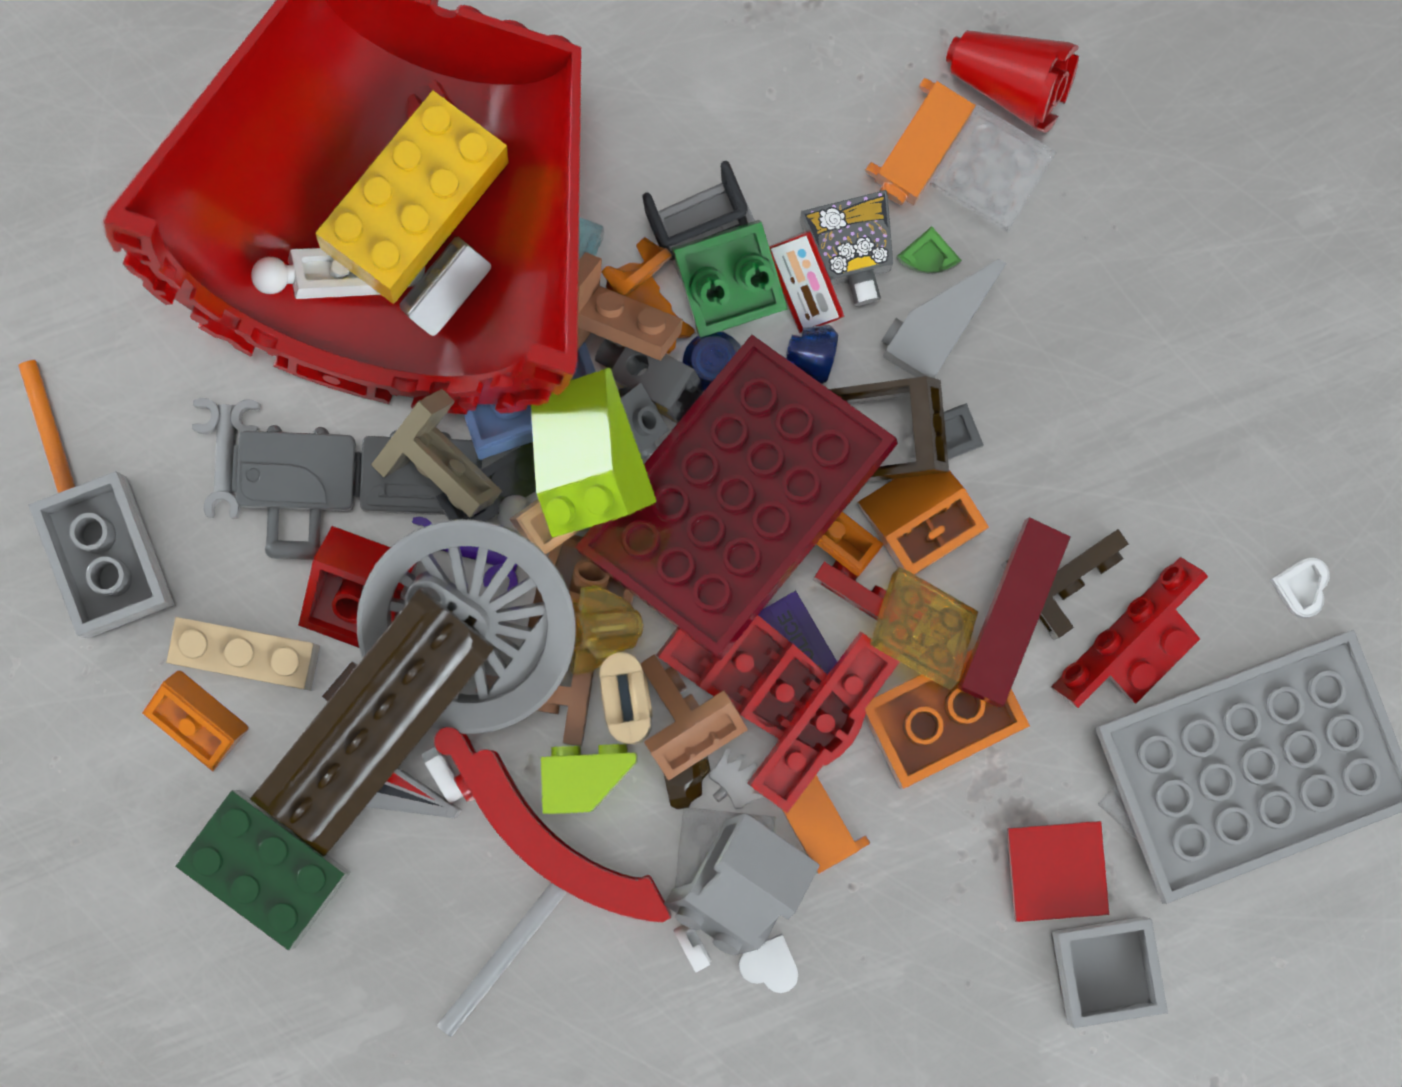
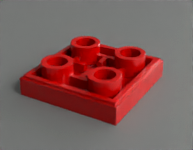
[1007,821,1110,922]

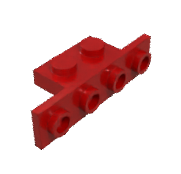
[1051,557,1209,708]

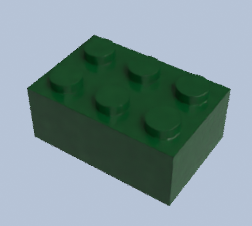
[175,790,351,951]

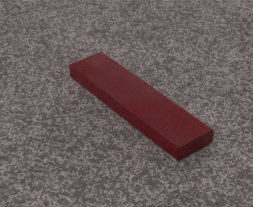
[957,517,1071,708]

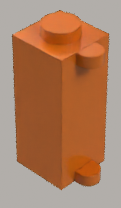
[865,78,976,206]
[781,775,870,874]

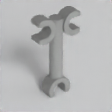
[192,398,261,519]

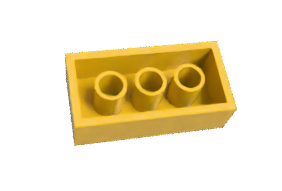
[315,90,509,304]

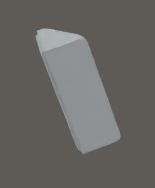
[400,236,491,336]

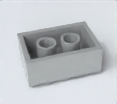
[28,471,174,638]

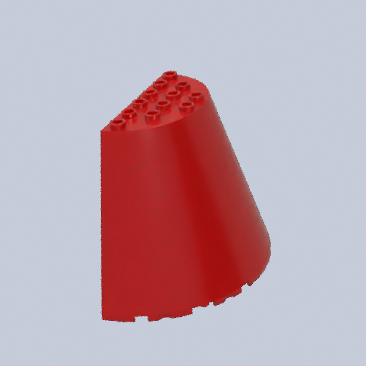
[103,0,582,415]

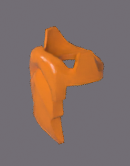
[601,237,695,354]

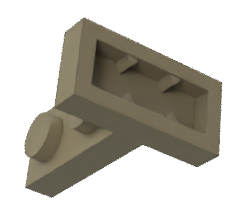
[371,389,502,517]

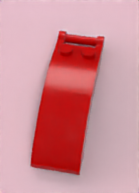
[434,727,672,923]

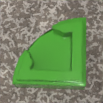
[896,226,962,274]

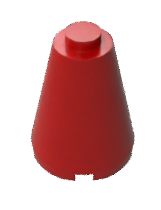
[946,30,1079,133]

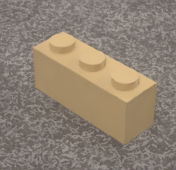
[166,617,320,691]

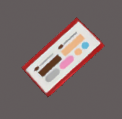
[769,231,845,333]

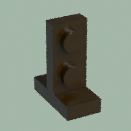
[1001,529,1129,640]

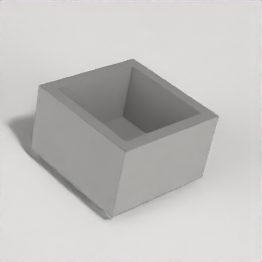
[1052,916,1168,1028]

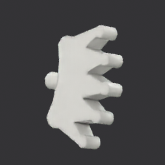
[709,749,765,809]

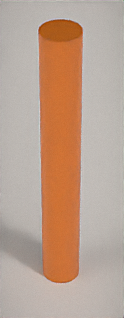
[18,360,75,493]

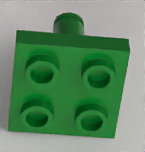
[671,220,788,338]

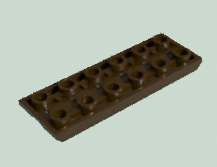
[250,588,495,856]

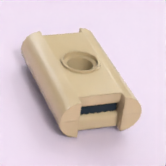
[600,653,653,745]

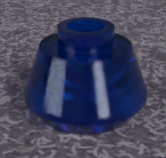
[785,325,838,384]
[683,332,741,392]

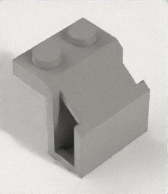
[664,813,820,955]

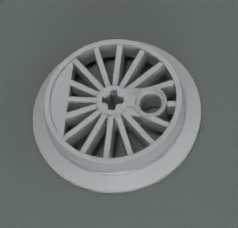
[357,520,576,734]

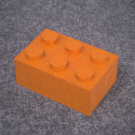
[865,649,1030,789]

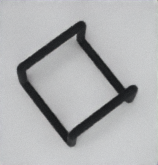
[642,160,748,260]

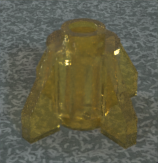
[569,585,643,675]

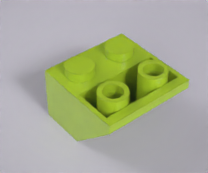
[541,744,638,814]

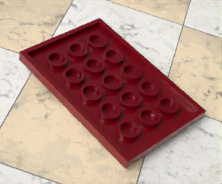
[575,334,898,661]

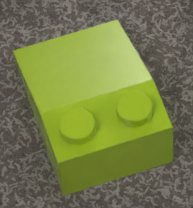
[531,367,657,538]

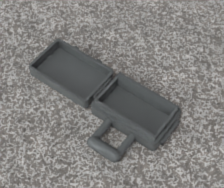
[232,425,482,560]

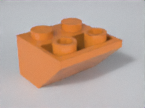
[857,470,989,581]

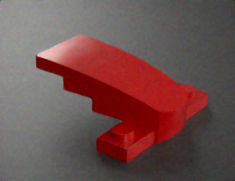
[656,616,901,813]

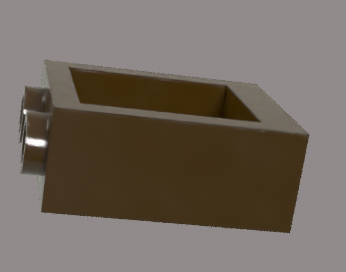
[829,376,949,482]

